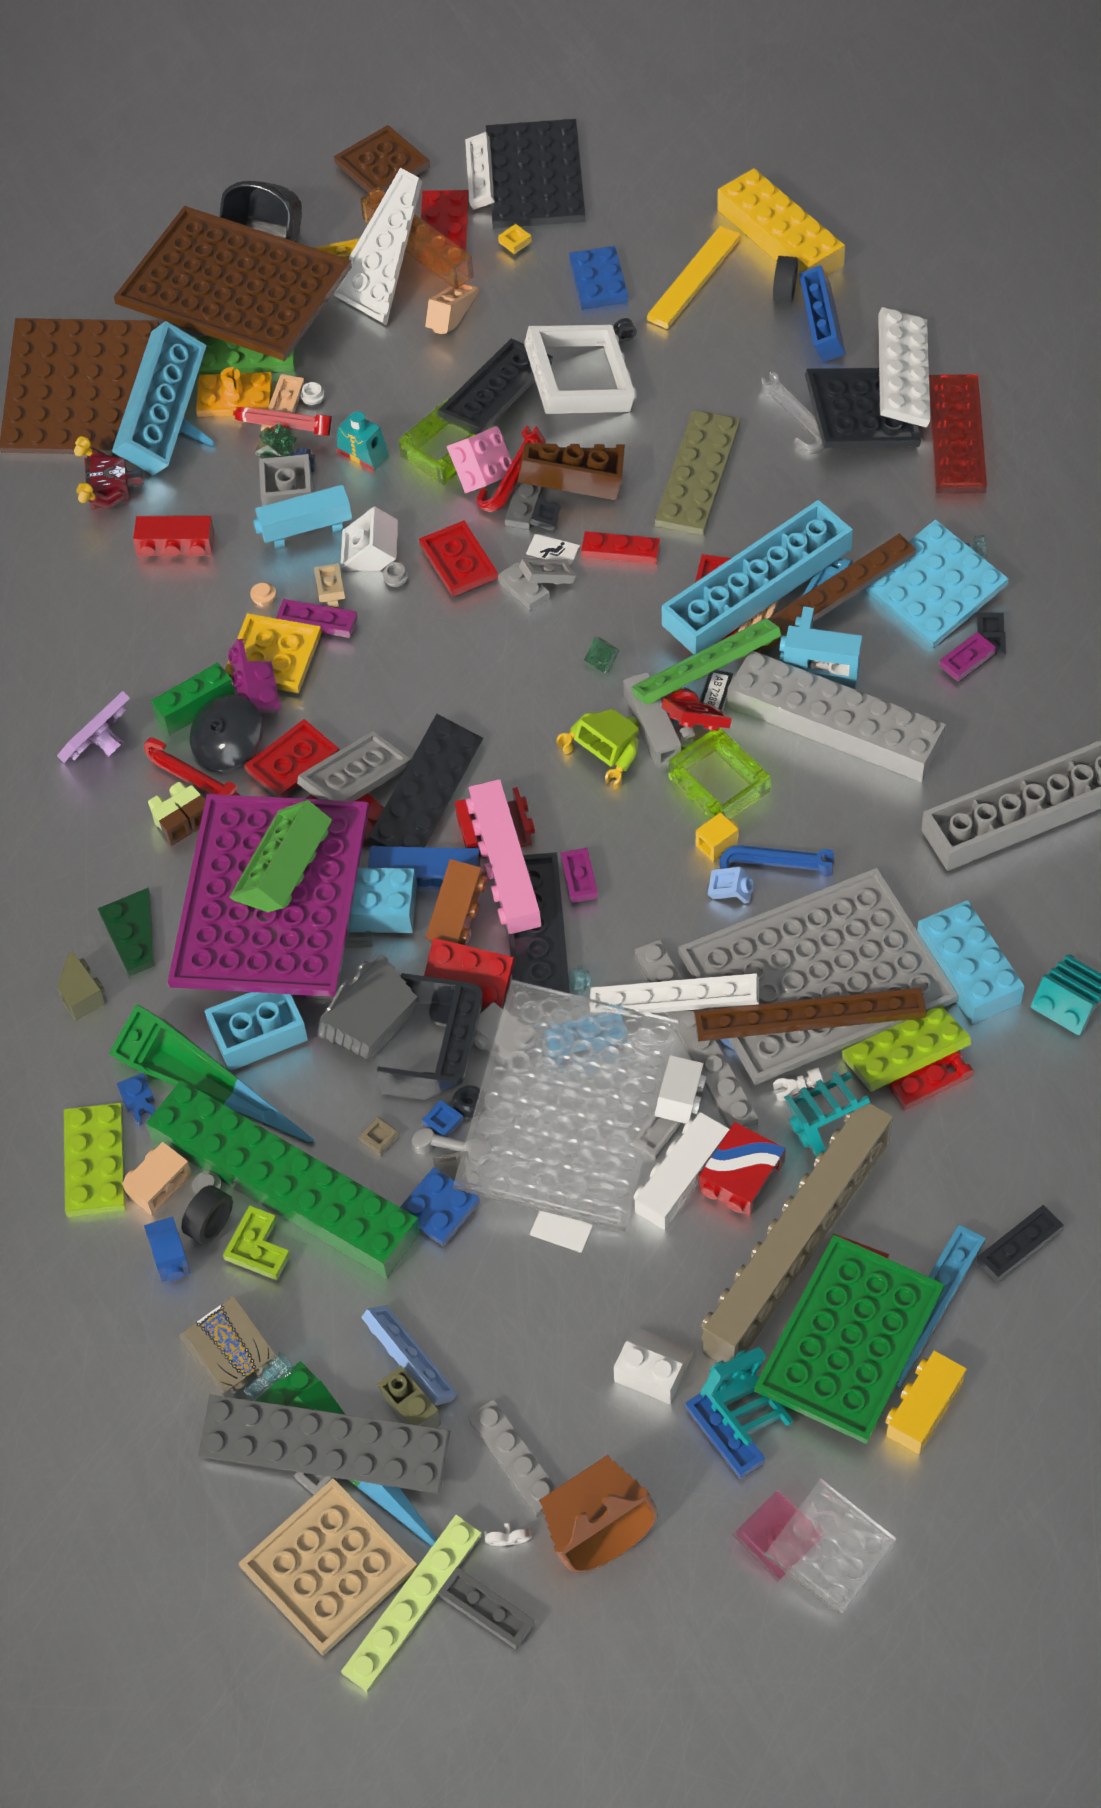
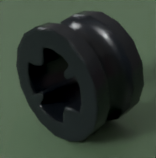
[613,318,637,342]

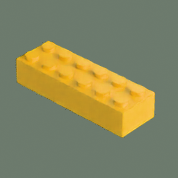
[718,168,845,281]

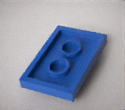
[569,246,628,310]

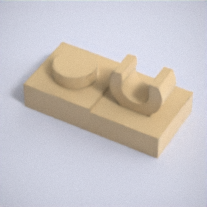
[314,563,345,608]

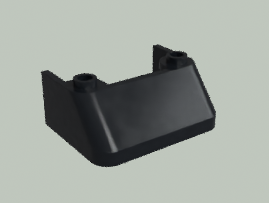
[377,973,483,1100]

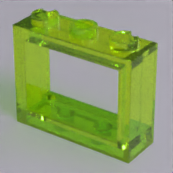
[399,397,493,485]
[668,728,771,819]

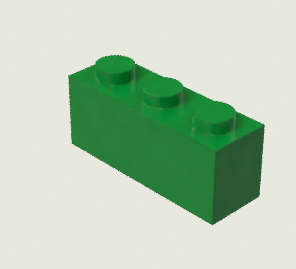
[151,662,235,736]

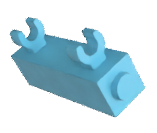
[253,485,352,549]

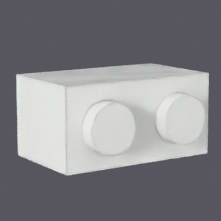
[655,1055,706,1123]

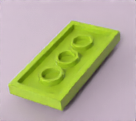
[841,1006,971,1092]
[64,1103,126,1217]

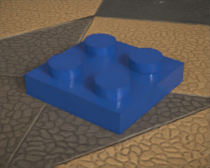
[400,1167,480,1247]

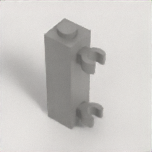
[623,672,695,768]

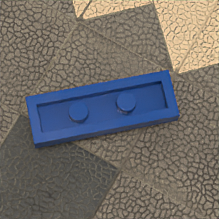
[685,1393,766,1480]

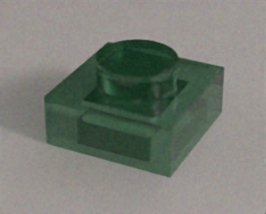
[584,637,620,673]

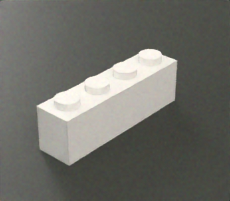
[633,1112,729,1230]

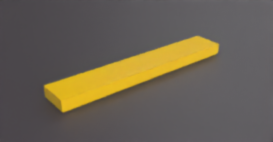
[647,226,740,329]

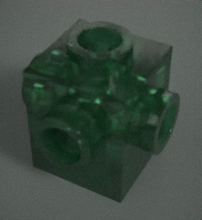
[254,423,297,459]

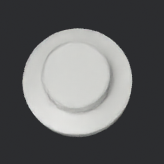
[300,382,325,405]

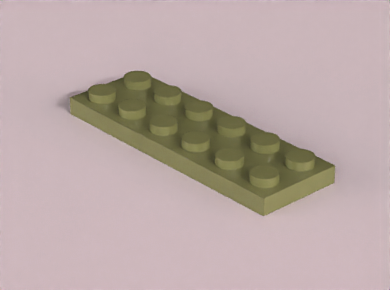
[655,410,740,536]

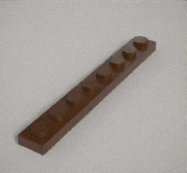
[746,533,916,657]
[694,988,926,1042]

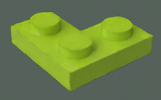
[223,1205,290,1280]

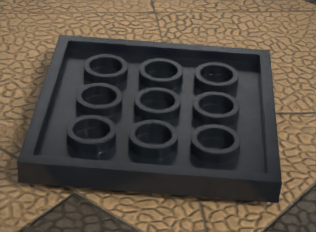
[805,368,922,448]

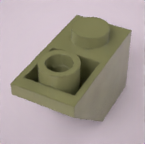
[57,951,105,1021]
[377,1366,441,1428]

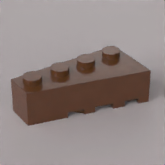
[518,443,625,500]

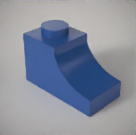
[144,1217,191,1282]

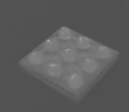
[764,1478,897,1616]

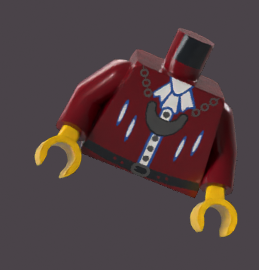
[74,436,143,510]

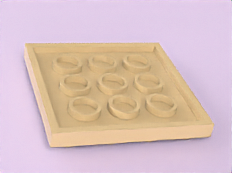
[238,1478,418,1656]

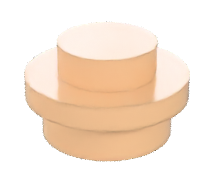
[250,582,276,607]

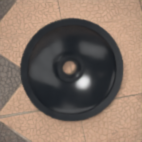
[190,694,263,772]

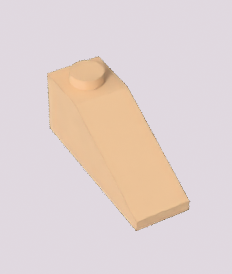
[425,282,479,334]

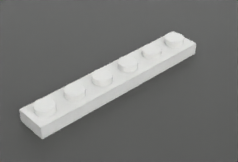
[590,973,759,1018]

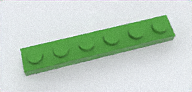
[631,618,781,705]

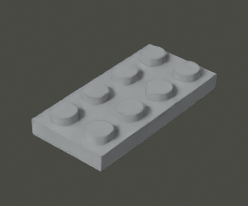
[297,731,411,801]

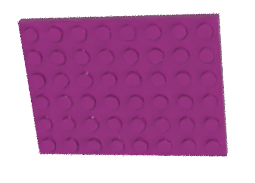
[167,794,369,997]

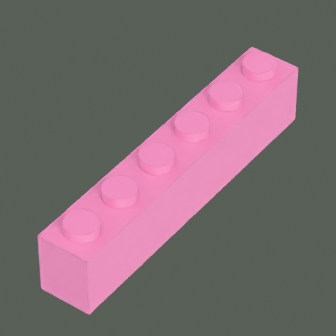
[465,779,541,934]

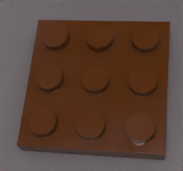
[334,125,430,199]

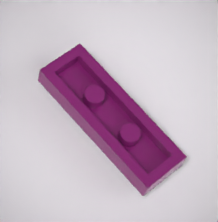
[276,599,358,638]

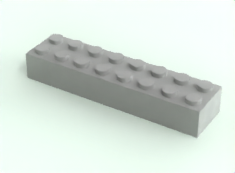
[727,651,946,782]
[921,740,1101,871]

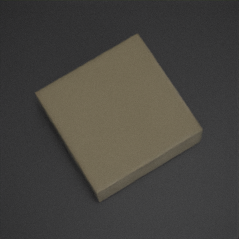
[359,1116,400,1156]

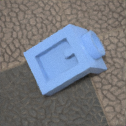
[708,867,754,903]

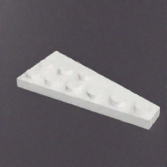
[333,168,422,325]

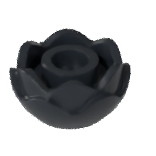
[451,1085,488,1119]

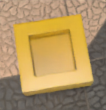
[498,224,532,254]

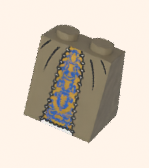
[178,1295,276,1394]

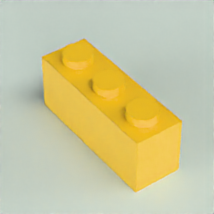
[885,1351,967,1454]

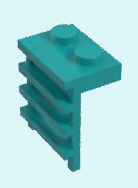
[1030,954,1101,1036]
[784,1071,870,1156]
[700,1347,793,1446]

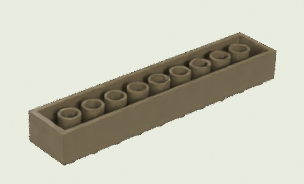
[701,1103,893,1362]

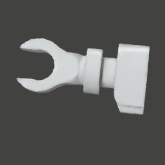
[773,1068,824,1101]

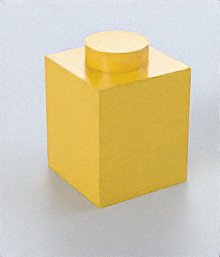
[696,812,739,862]

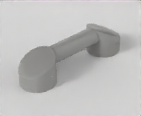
[411,1128,491,1167]

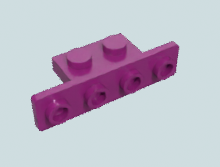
[228,639,281,713]

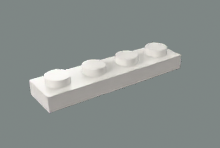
[465,132,494,210]

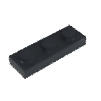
[976,1205,1064,1282]

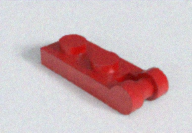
[890,1050,974,1110]

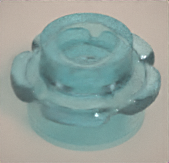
[569,965,591,993]

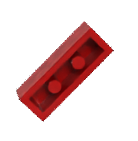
[133,516,215,556]

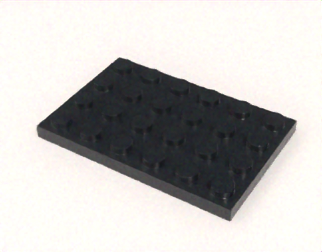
[486,119,586,229]

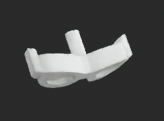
[484,1523,532,1546]

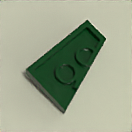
[98,887,155,977]

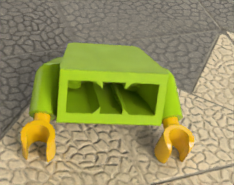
[557,709,639,790]

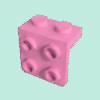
[447,426,512,493]

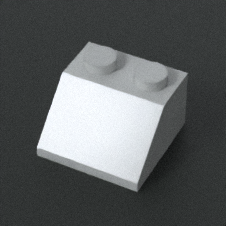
[340,506,398,571]
[614,1328,695,1405]

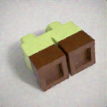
[148,782,205,846]

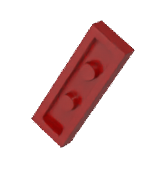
[581,531,660,564]

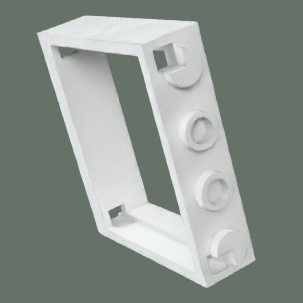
[524,325,637,414]

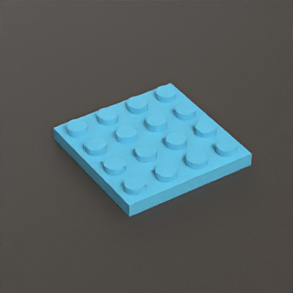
[864,520,1008,648]

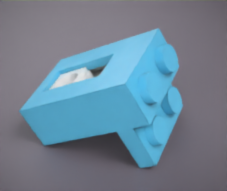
[779,607,862,689]

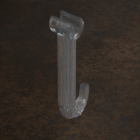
[761,372,824,454]

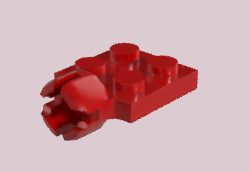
[661,687,732,731]

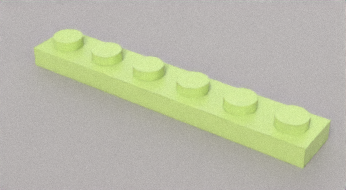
[341,1515,481,1693]

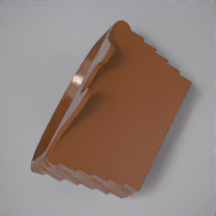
[539,1455,658,1573]

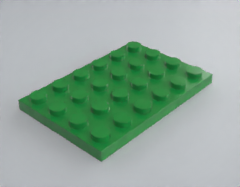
[754,1234,945,1444]

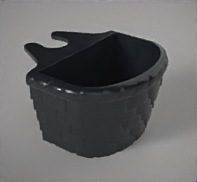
[219,181,302,241]

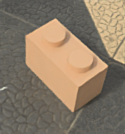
[122,1142,192,1215]

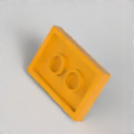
[196,367,272,417]

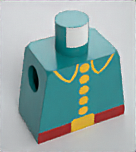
[337,411,389,471]

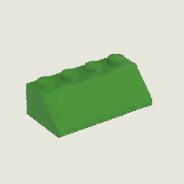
[229,800,332,912]

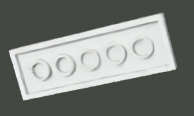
[878,307,930,427]

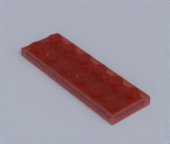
[929,374,987,494]

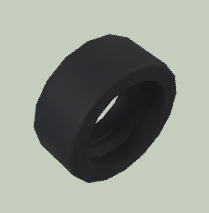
[773,255,798,303]
[181,1185,233,1244]

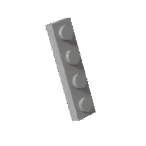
[468,1399,556,1517]

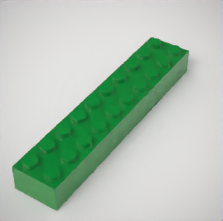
[146,1080,421,1279]

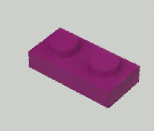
[939,632,996,682]
[560,848,598,903]

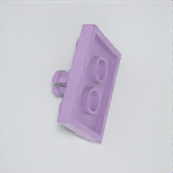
[57,691,130,763]

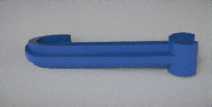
[720,845,835,876]

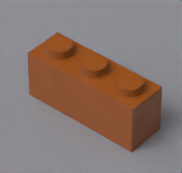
[425,859,488,946]

